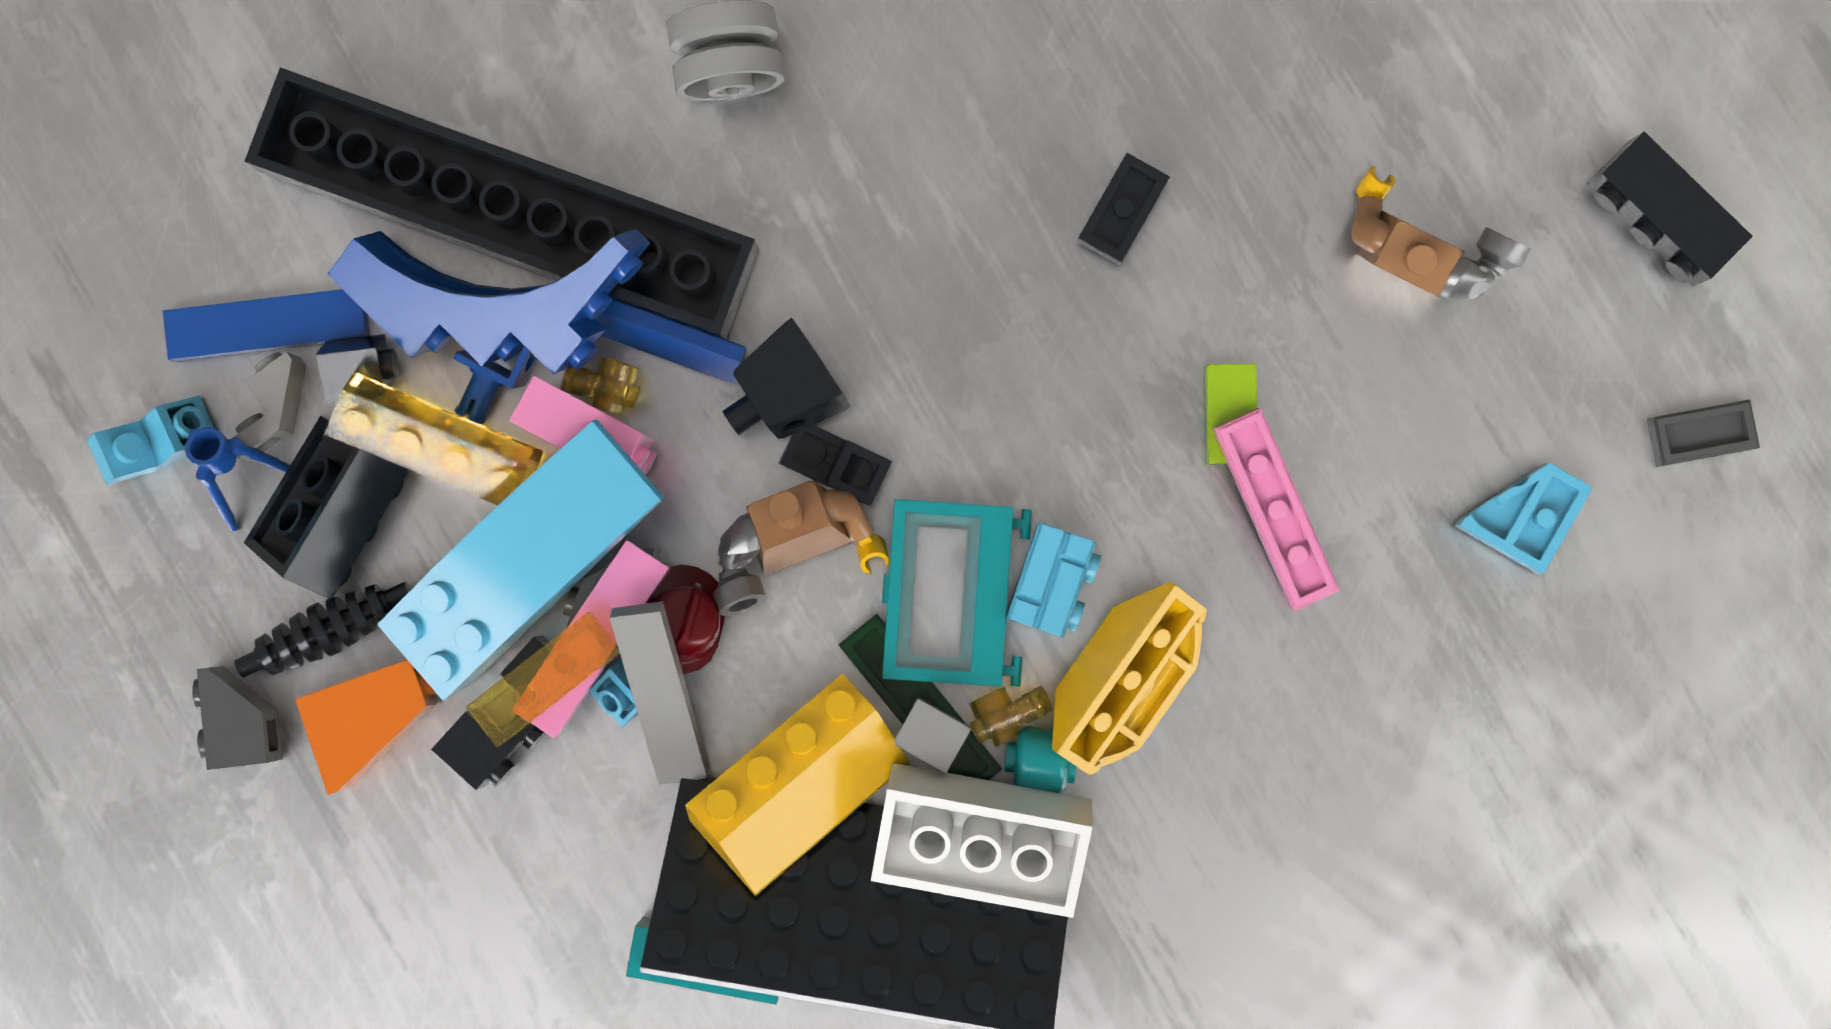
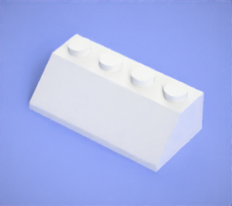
[871,763,1093,918]

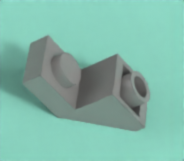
[232,352,306,462]

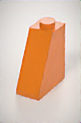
[295,660,438,795]

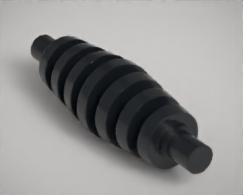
[234,581,411,678]

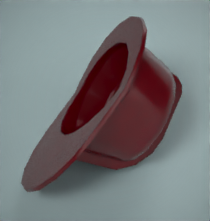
[648,564,725,675]

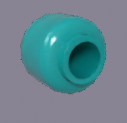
[1004,726,1077,793]

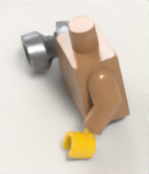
[1351,166,1532,299]
[712,480,890,616]

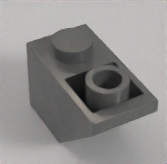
[192,666,282,770]

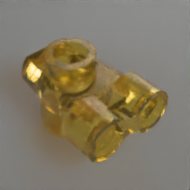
[560,357,640,415]
[969,686,1053,747]

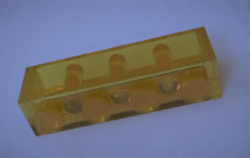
[324,372,543,506]

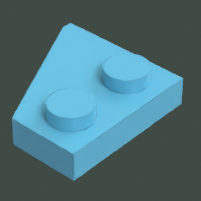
[1455,462,1593,574]

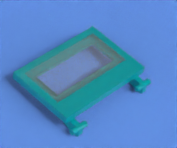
[882,499,1032,687]

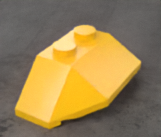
[1052,582,1207,775]

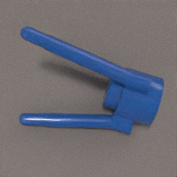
[185,427,290,531]

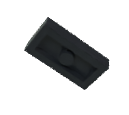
[1077,153,1170,266]

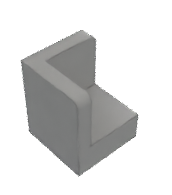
[894,697,971,773]

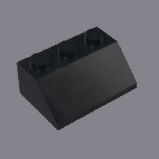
[244,415,409,600]

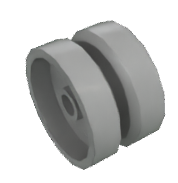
[666,0,785,101]

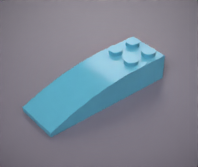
[377,419,665,701]

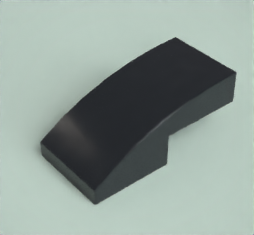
[778,425,892,506]

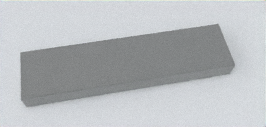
[609,601,710,784]

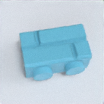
[1006,523,1101,638]

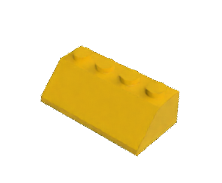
[685,673,909,896]

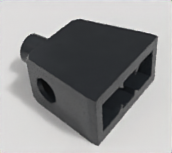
[722,318,851,439]

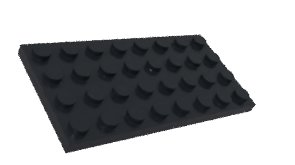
[640,776,1068,1029]

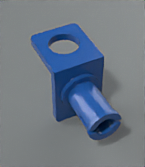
[453,346,538,424]

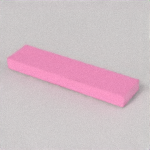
[1212,408,1340,611]
[512,540,671,739]

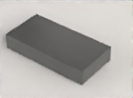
[1647,399,1760,467]

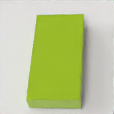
[1204,364,1257,465]

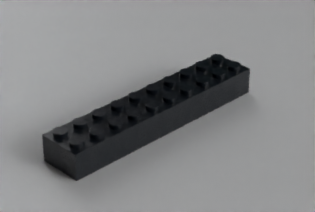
[244,67,759,339]

